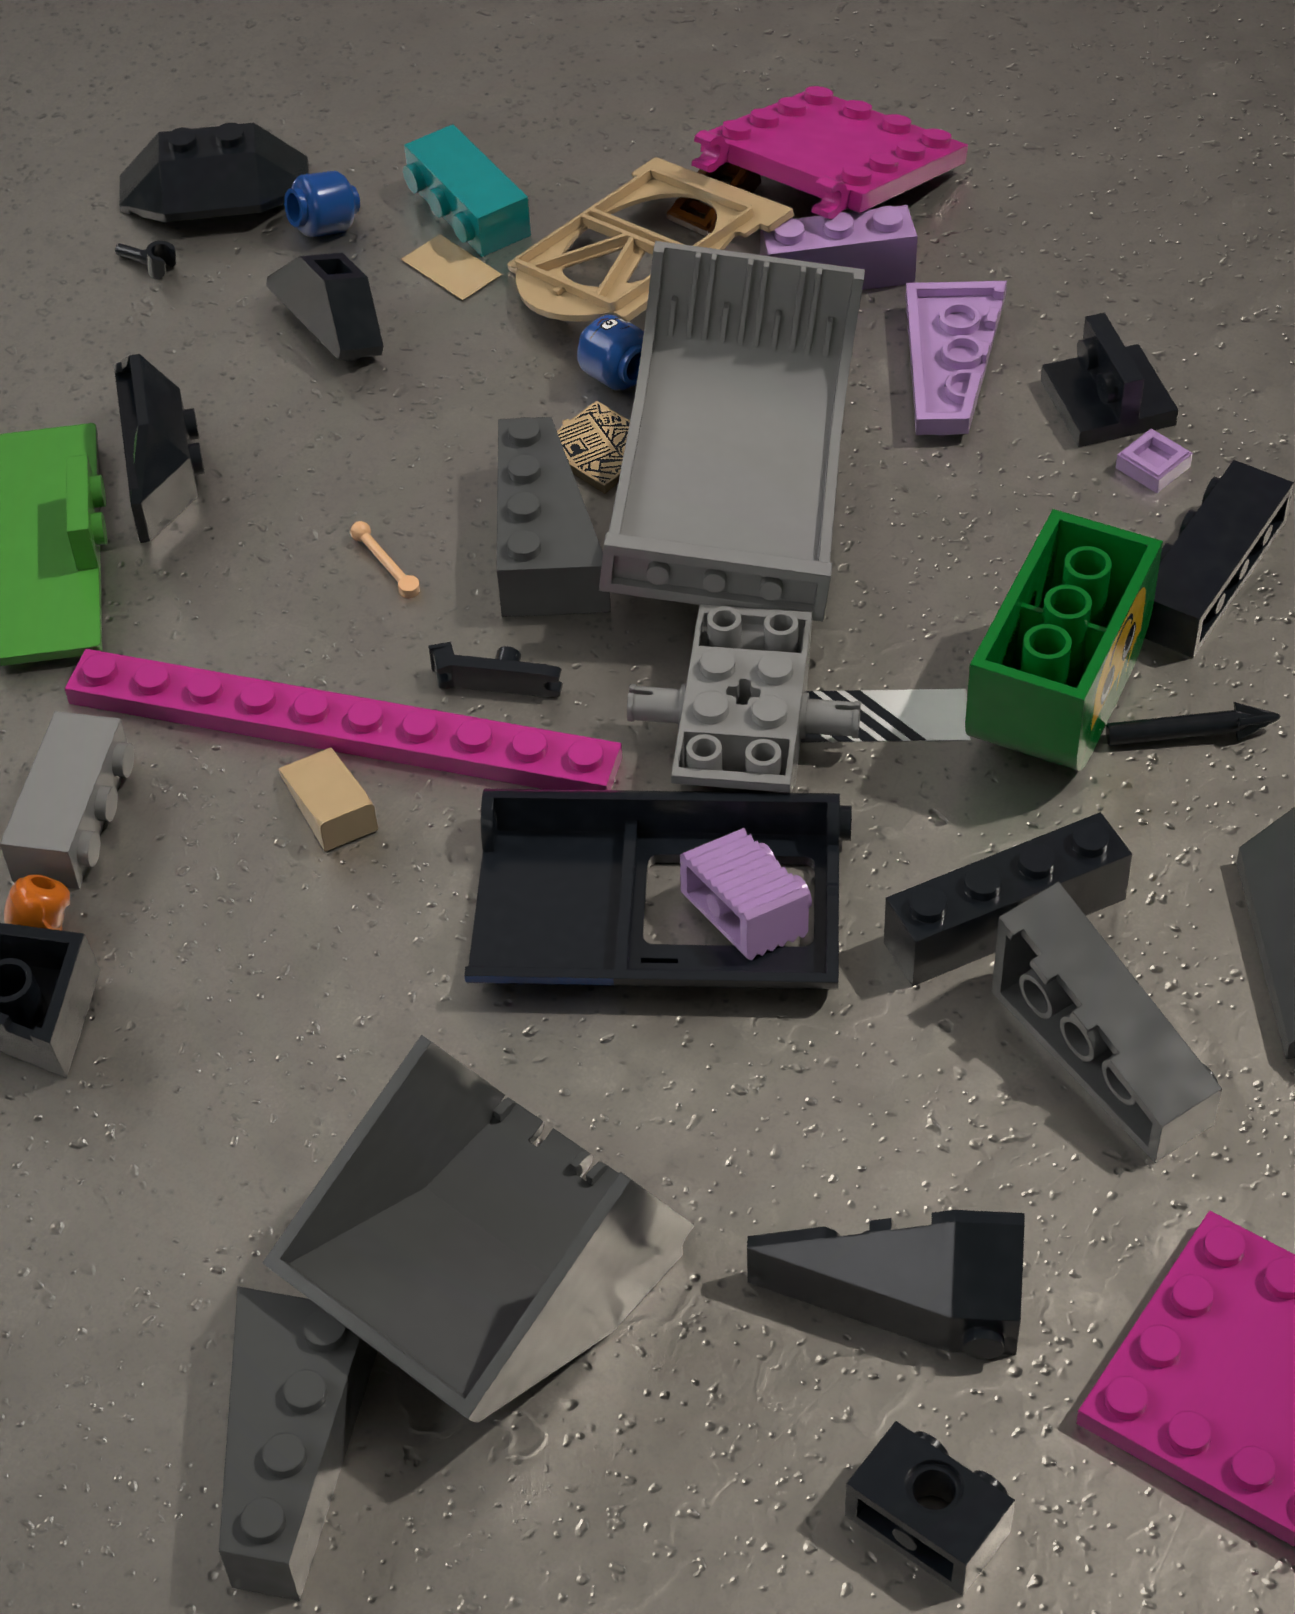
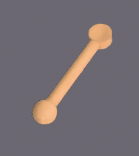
[350,521,420,598]

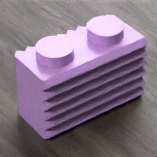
[680,828,812,960]

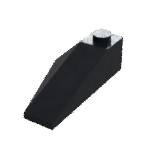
[747,1210,1025,1359]

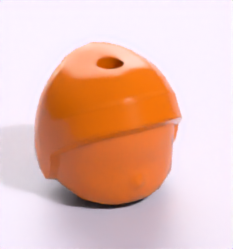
[4,874,70,931]

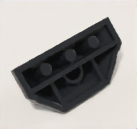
[119,123,309,222]
[113,354,205,543]

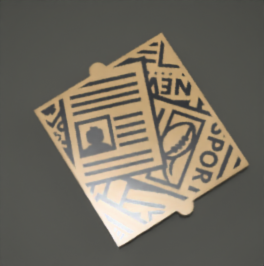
[557,400,630,493]

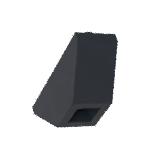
[266,253,384,361]

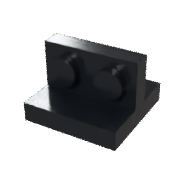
[1041,312,1178,448]

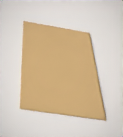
[400,234,502,301]

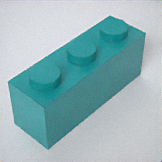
[403,124,531,257]

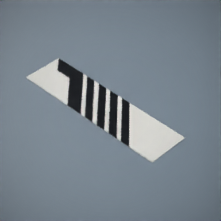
[801,689,971,743]

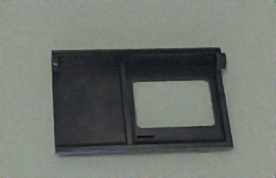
[464,788,852,990]

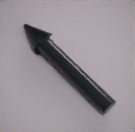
[1106,702,1281,746]

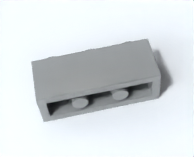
[0,711,135,889]

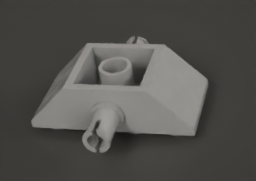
[627,604,861,792]

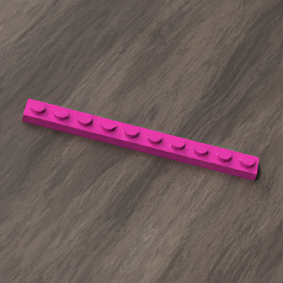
[64,649,623,790]

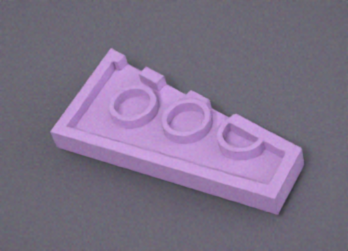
[905,281,1007,435]

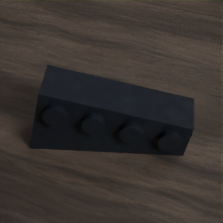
[0,923,101,1078]

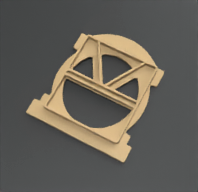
[507,157,794,322]

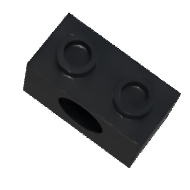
[845,1421,1015,1596]

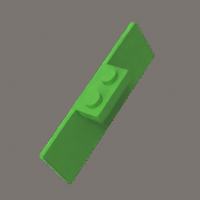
[0,423,107,666]

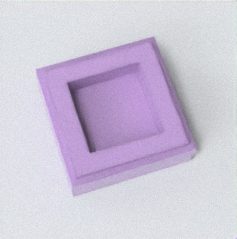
[1116,429,1193,493]

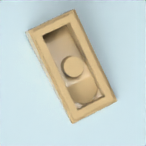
[278,747,378,852]

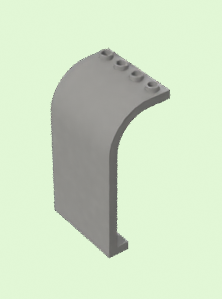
[599,241,865,622]

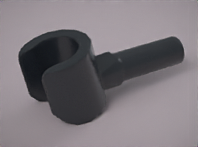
[115,240,176,279]

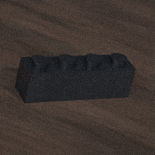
[1145,460,1294,658]
[884,812,1133,986]

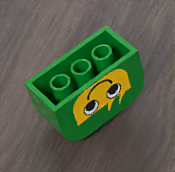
[965,509,1163,771]

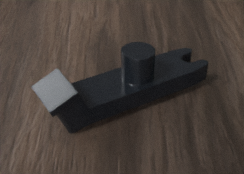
[428,642,563,697]

